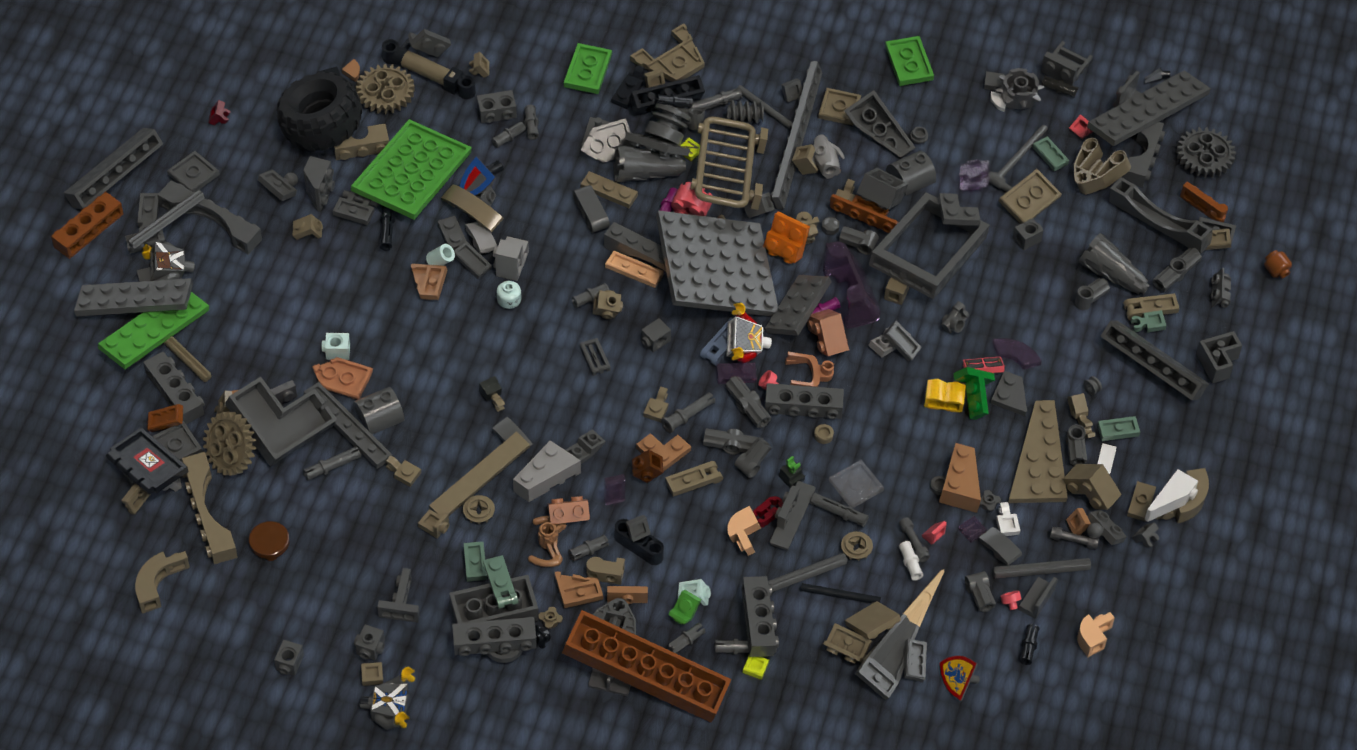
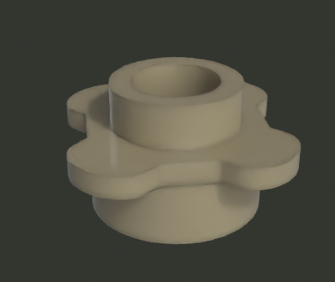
[539,607,563,629]

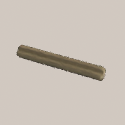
[164,336,212,382]

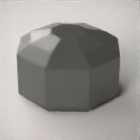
[822,217,839,235]

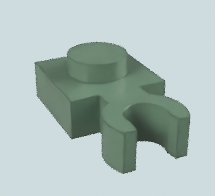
[1131,310,1166,332]

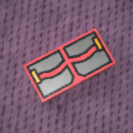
[963,357,1005,373]

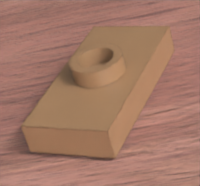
[607,586,648,604]

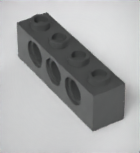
[143,351,205,424]
[765,383,844,419]
[741,576,779,657]
[452,617,537,656]

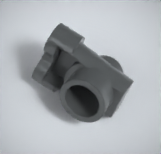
[941,301,969,334]

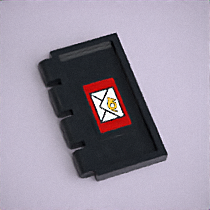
[106,427,189,494]

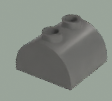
[886,151,936,196]
[353,387,405,435]

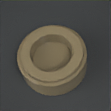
[814,424,834,444]

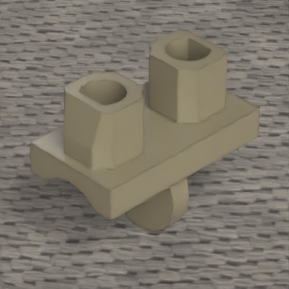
[796,212,819,245]

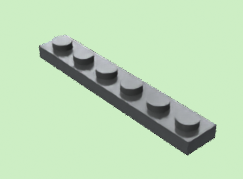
[304,382,392,469]

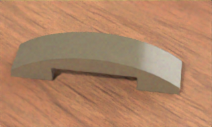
[441,184,504,232]

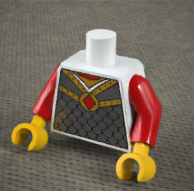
[727,303,772,363]

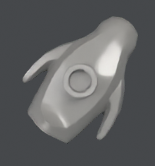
[812,134,845,179]

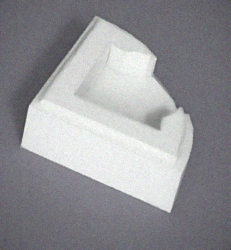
[990,91,1006,112]

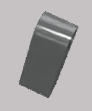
[572,185,610,233]

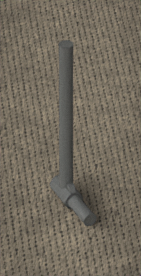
[985,125,1048,192]

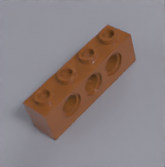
[51,191,123,259]

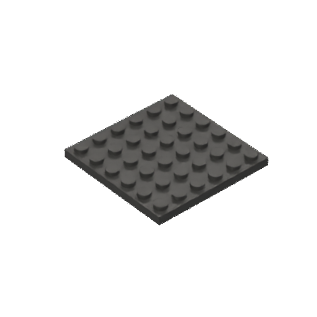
[656,210,778,316]

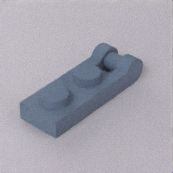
[700,318,733,366]

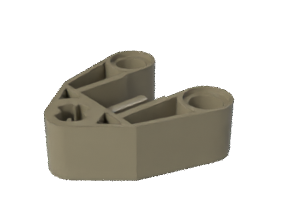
[1074,138,1131,195]

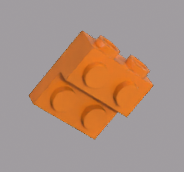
[764,211,810,264]

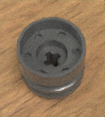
[645,103,691,145]

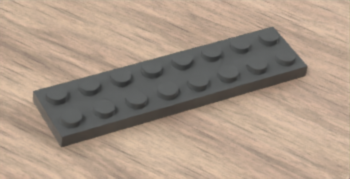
[1087,70,1211,146]

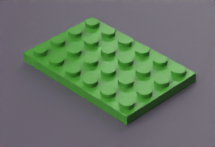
[351,119,472,220]

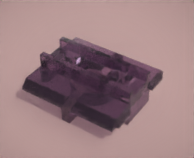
[959,159,989,193]

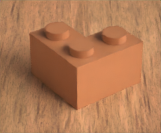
[807,309,849,356]

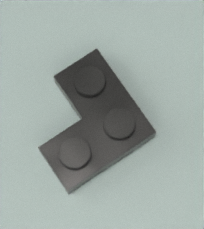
[938,193,980,226]

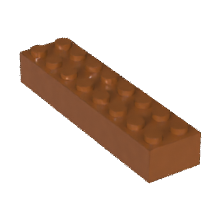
[562,610,732,723]

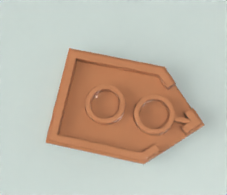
[312,357,373,399]

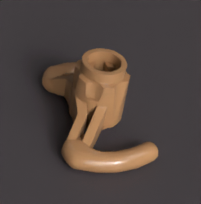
[528,515,566,567]

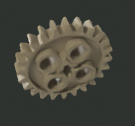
[356,64,415,114]
[203,412,256,476]

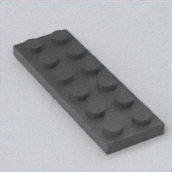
[74,278,193,316]

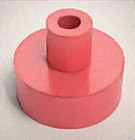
[759,370,779,390]
[1000,591,1022,610]

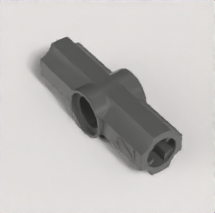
[1152,247,1202,292]
[726,376,771,428]
[703,428,764,455]

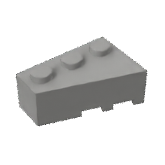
[513,441,581,502]

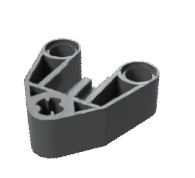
[593,598,636,635]

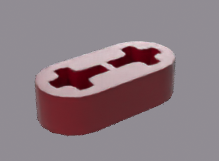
[753,496,783,528]

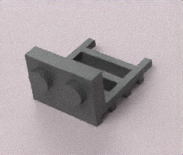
[1041,41,1093,87]

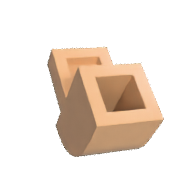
[728,506,761,556]
[1077,612,1115,657]

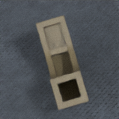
[1156,468,1209,523]
[135,551,190,614]

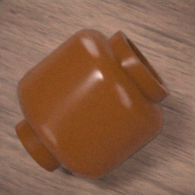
[1264,250,1292,279]

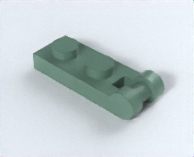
[483,555,518,609]

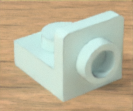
[678,579,711,606]

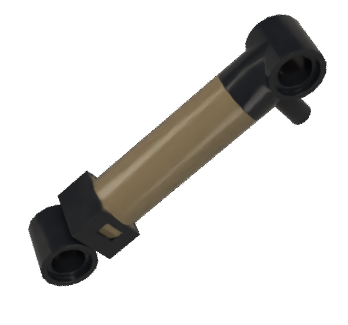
[382,38,476,99]

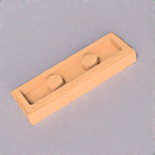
[605,251,664,288]

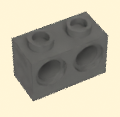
[477,90,517,124]

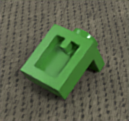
[668,590,702,624]

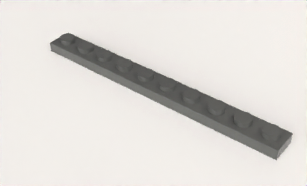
[771,61,823,209]

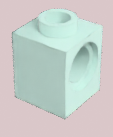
[322,333,350,360]

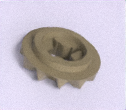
[463,495,495,524]
[841,532,873,561]

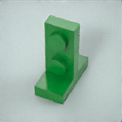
[953,367,995,420]

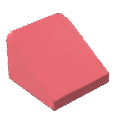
[1069,114,1093,139]
[922,521,947,545]

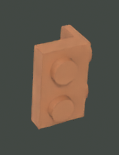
[547,496,590,524]

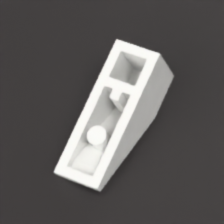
[1145,469,1198,522]

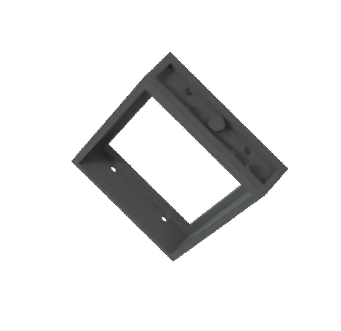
[869,192,990,299]

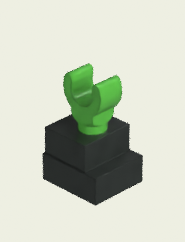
[779,456,805,488]

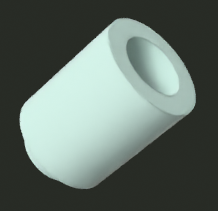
[426,244,455,266]

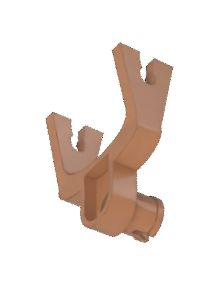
[785,352,834,387]

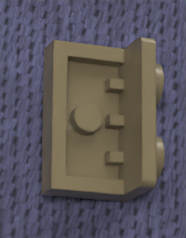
[823,623,872,664]

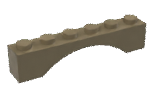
[182,452,238,564]

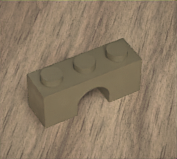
[333,124,389,160]

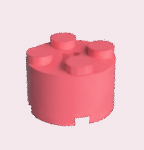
[671,182,713,216]

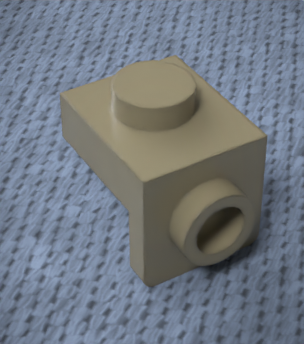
[293,214,323,240]
[418,509,450,539]

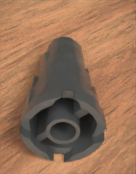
[613,145,686,183]
[1078,233,1150,294]

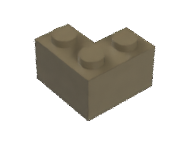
[1063,464,1122,510]

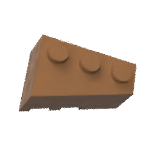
[939,443,981,513]

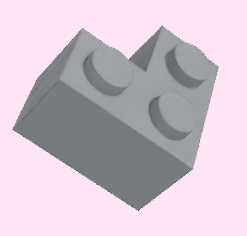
[493,236,529,281]

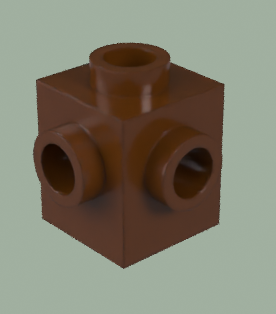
[632,450,664,483]

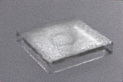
[829,460,884,507]

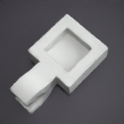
[996,502,1020,536]

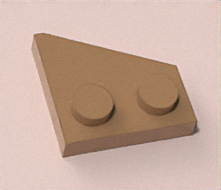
[411,264,447,300]

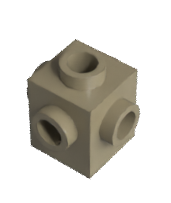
[592,290,623,319]

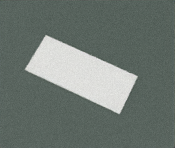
[1098,443,1117,474]

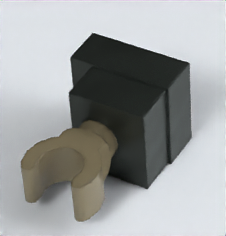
[479,376,505,412]

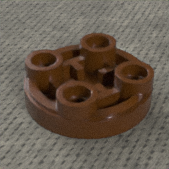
[249,521,290,561]

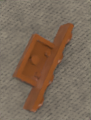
[830,194,899,233]

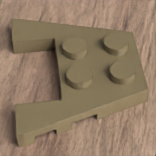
[630,23,705,82]

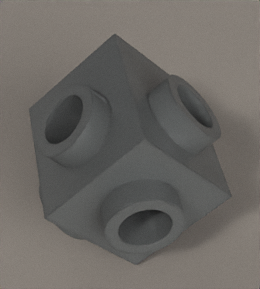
[354,624,385,661]

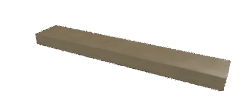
[429,431,530,516]

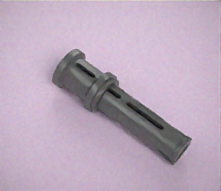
[661,392,715,433]

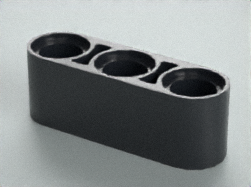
[614,519,664,565]

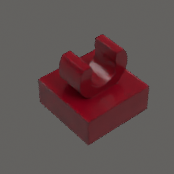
[208,100,231,126]

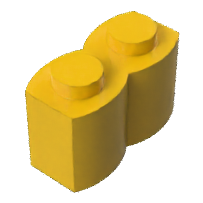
[924,379,966,412]

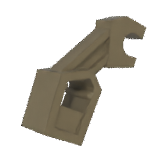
[1067,393,1095,438]

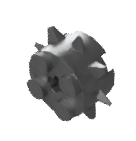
[995,68,1044,110]

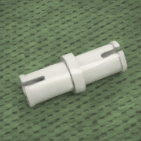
[899,541,923,581]

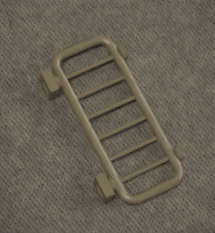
[690,116,768,210]

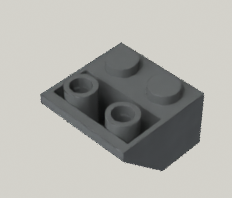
[304,156,335,212]

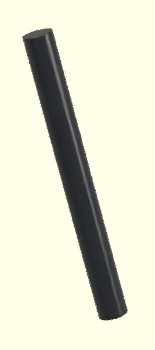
[801,583,881,604]

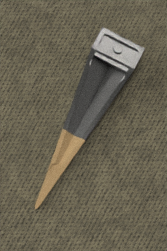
[855,570,944,700]

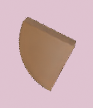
[342,59,360,82]

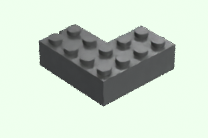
[225,377,338,467]

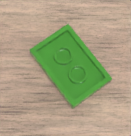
[885,36,934,86]
[564,43,612,94]

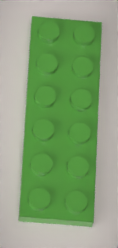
[98,292,209,369]

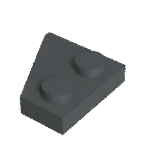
[990,371,1027,416]

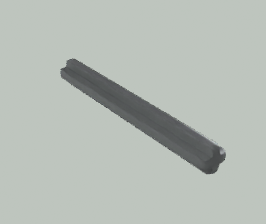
[128,190,205,249]
[768,553,847,592]
[993,558,1091,578]

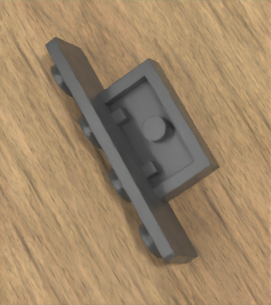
[770,481,816,550]

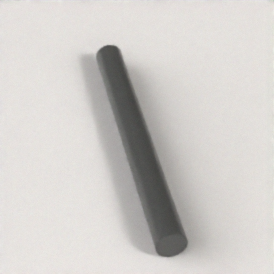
[737,85,792,130]

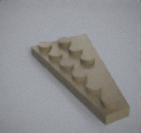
[1008,400,1067,503]

